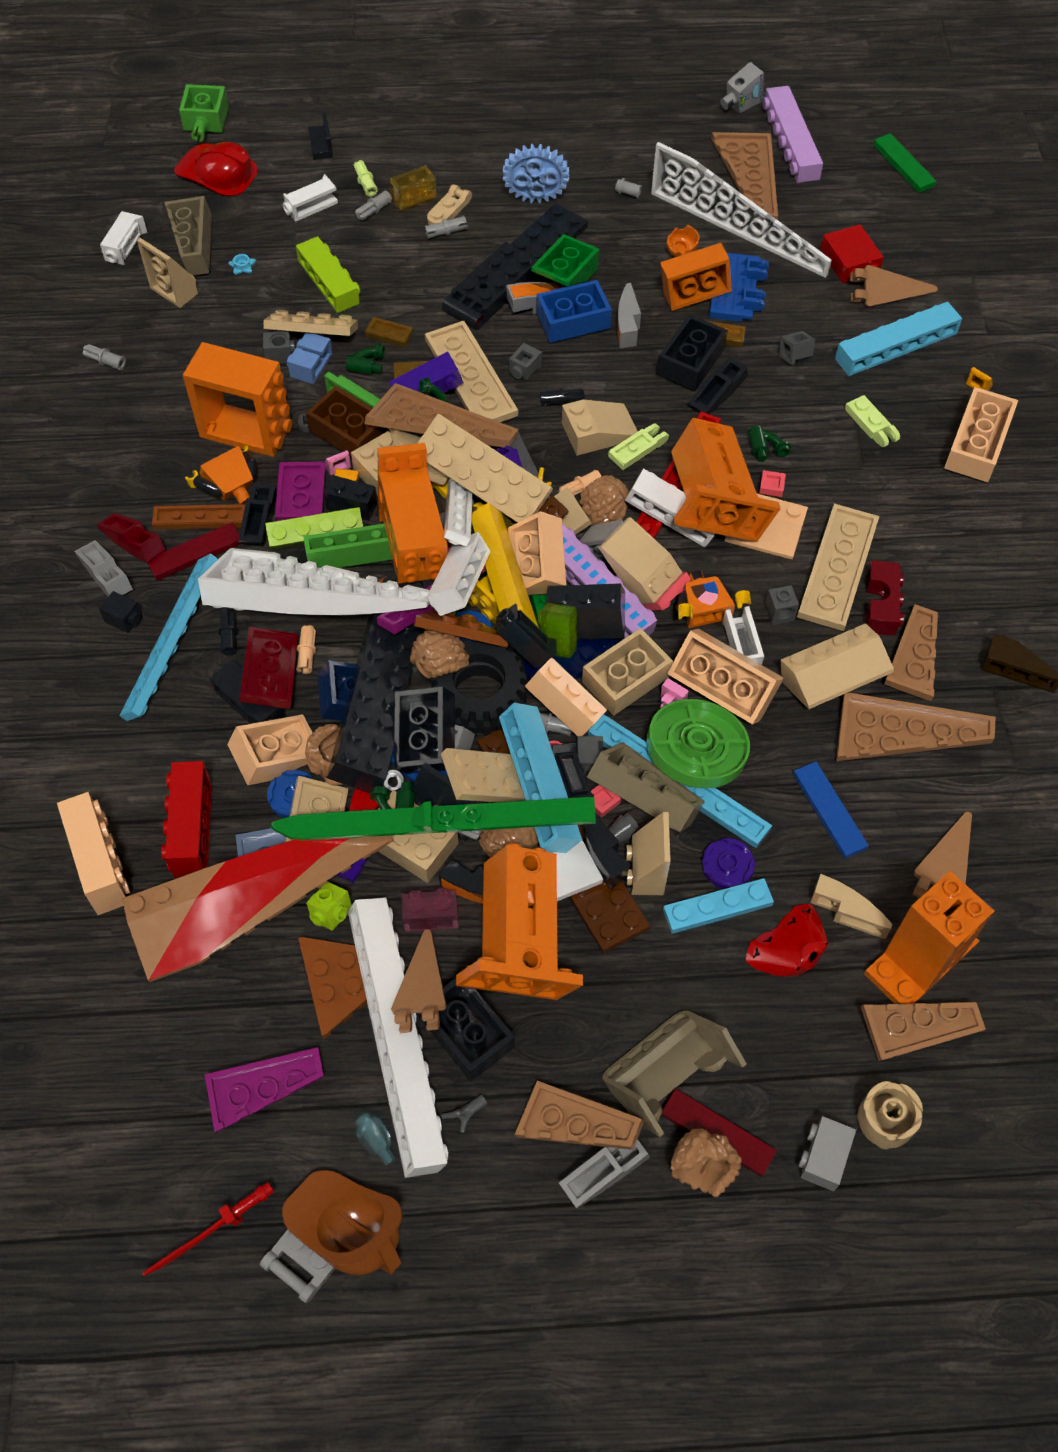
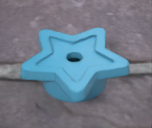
[228,254,256,275]

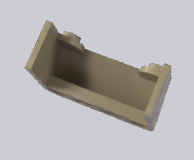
[602,1011,747,1137]

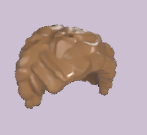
[579,475,629,525]
[410,630,469,679]
[305,724,342,786]
[479,827,539,858]
[671,1128,742,1197]

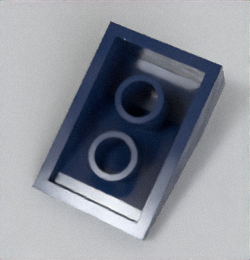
[317,660,356,721]

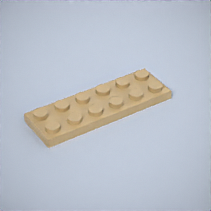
[425,321,518,422]
[418,413,553,523]
[797,504,879,631]

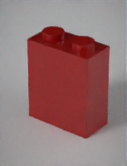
[820,224,884,284]

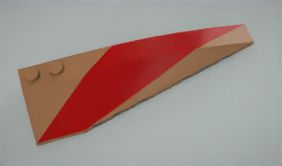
[122,836,394,982]

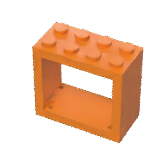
[183,342,293,457]

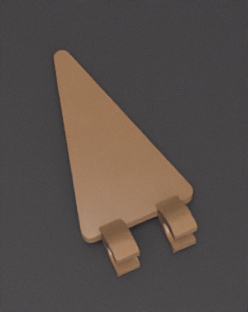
[850,265,937,307]
[913,812,972,898]
[391,929,447,1033]

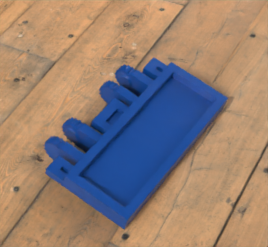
[709,253,769,322]

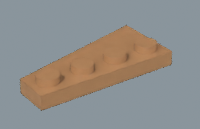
[861,1002,986,1061]

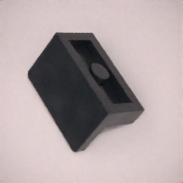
[308,113,333,160]

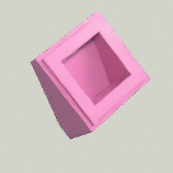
[325,450,351,475]

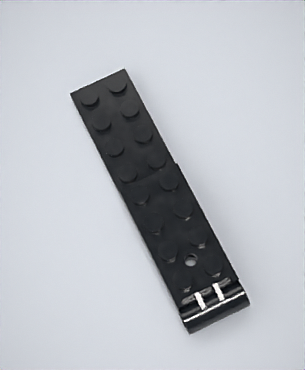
[442,203,588,330]

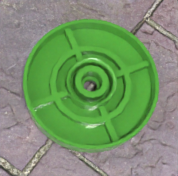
[647,699,750,788]

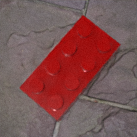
[161,761,212,879]

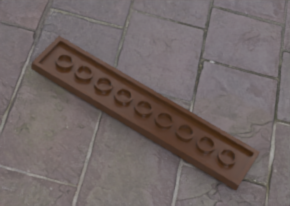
[477,729,650,954]

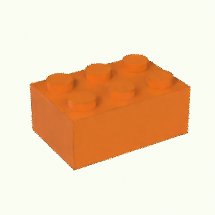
[660,243,732,311]

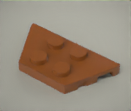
[414,610,508,647]
[298,937,367,1039]

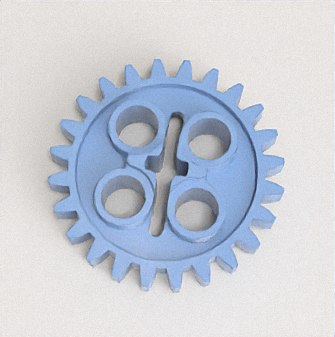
[503,144,569,203]

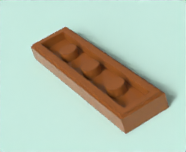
[152,504,245,530]

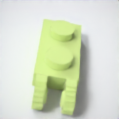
[845,395,900,447]
[608,423,669,470]

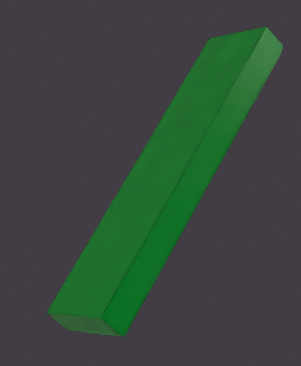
[873,133,936,193]

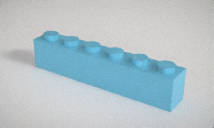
[835,302,962,376]
[499,703,582,853]

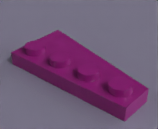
[205,1047,324,1133]

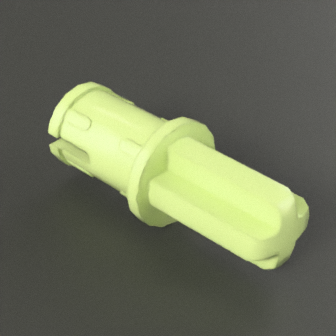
[354,160,378,197]

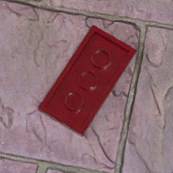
[239,627,298,709]

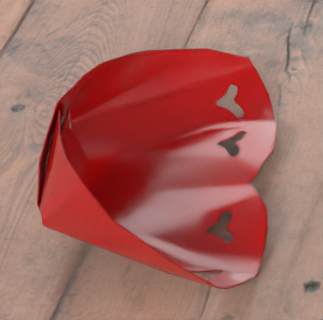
[746,904,828,977]

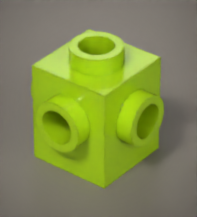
[306,882,352,930]

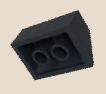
[547,583,625,641]
[411,762,484,842]

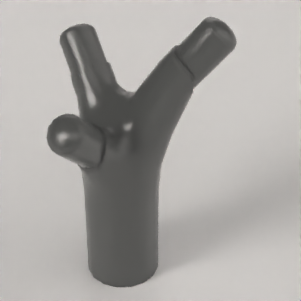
[441,1095,487,1133]

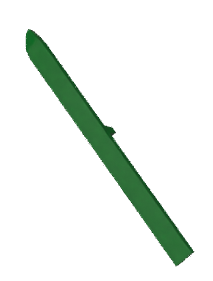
[270,797,596,840]

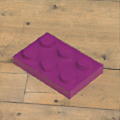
[275,462,326,521]

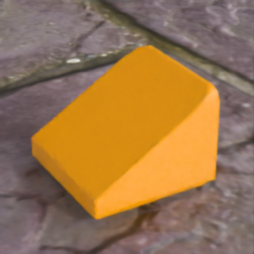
[966,367,993,391]

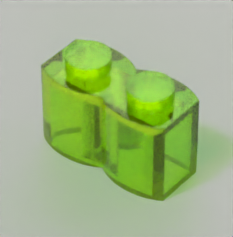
[538,603,577,658]

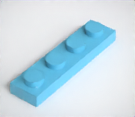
[663,878,774,934]

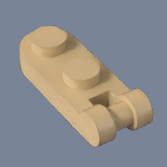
[427,184,472,225]

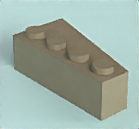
[164,196,212,275]
[587,742,705,832]

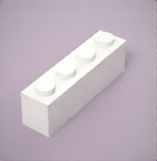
[625,469,715,547]
[427,532,491,616]

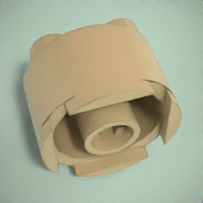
[857,1081,923,1149]

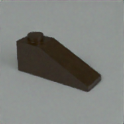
[981,634,1058,693]

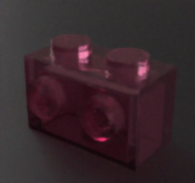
[401,888,459,932]

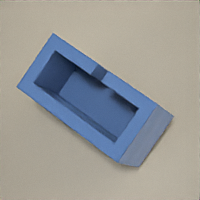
[287,332,333,384]

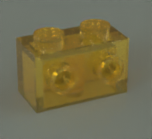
[390,165,436,210]

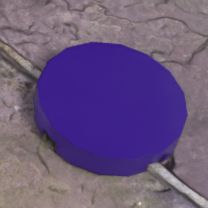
[701,838,755,889]

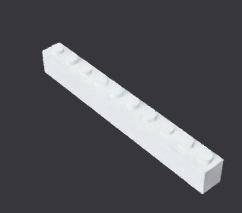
[348,898,448,1178]

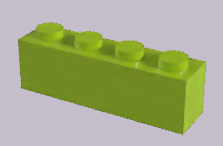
[296,236,360,313]
[265,507,363,551]

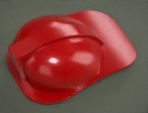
[174,142,257,196]

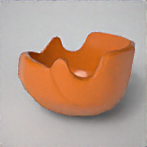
[666,225,700,257]

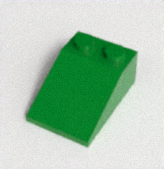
[531,234,600,286]

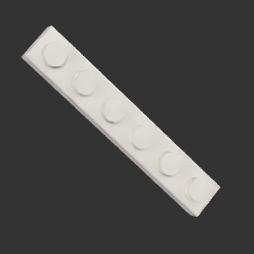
[444,477,472,547]

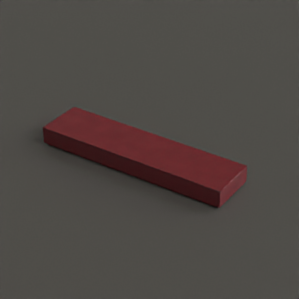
[147,522,243,581]
[661,1089,777,1178]

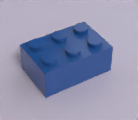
[536,280,612,343]

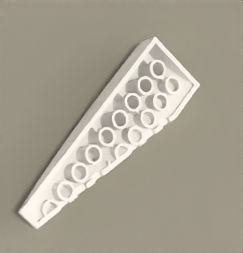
[651,142,831,278]
[198,548,430,615]

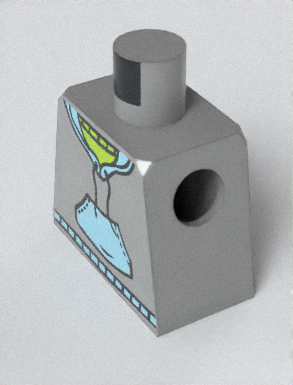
[720,62,763,113]

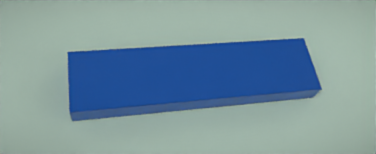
[793,761,869,859]

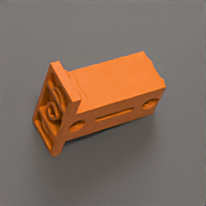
[671,418,781,542]
[377,443,447,583]
[456,843,583,1000]
[864,871,994,1004]

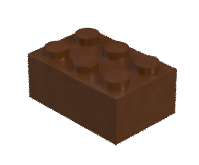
[306,385,388,458]

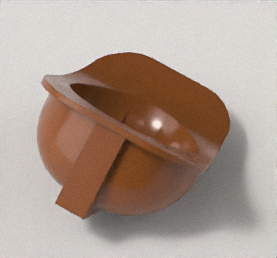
[282,1170,402,1275]

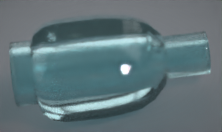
[355,1112,395,1165]

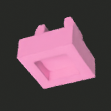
[660,678,689,708]

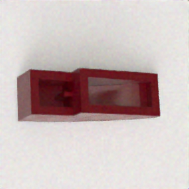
[96,513,165,563]

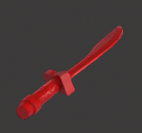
[142,1182,274,1276]

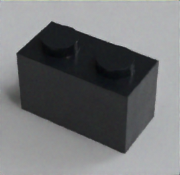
[323,475,378,521]

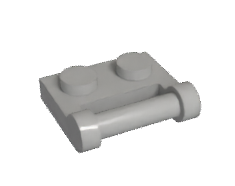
[260,1229,335,1304]

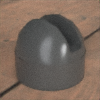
[297,413,310,432]

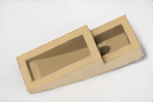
[810,874,892,939]

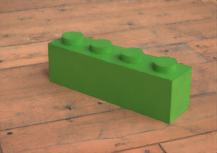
[303,524,392,568]

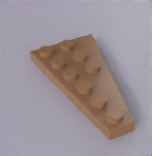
[711,132,778,220]
[365,383,518,447]
[836,692,996,761]

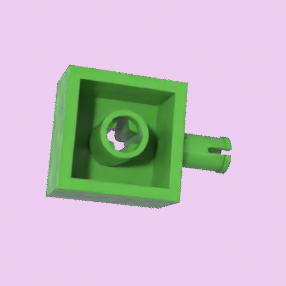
[179,84,229,141]

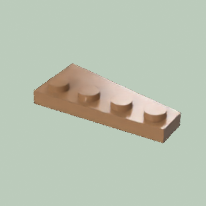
[884,604,938,702]
[515,1081,644,1150]

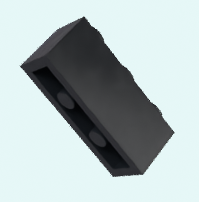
[210,660,286,724]

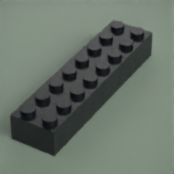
[327,613,421,793]

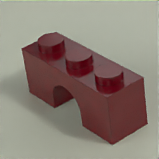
[866,560,904,636]

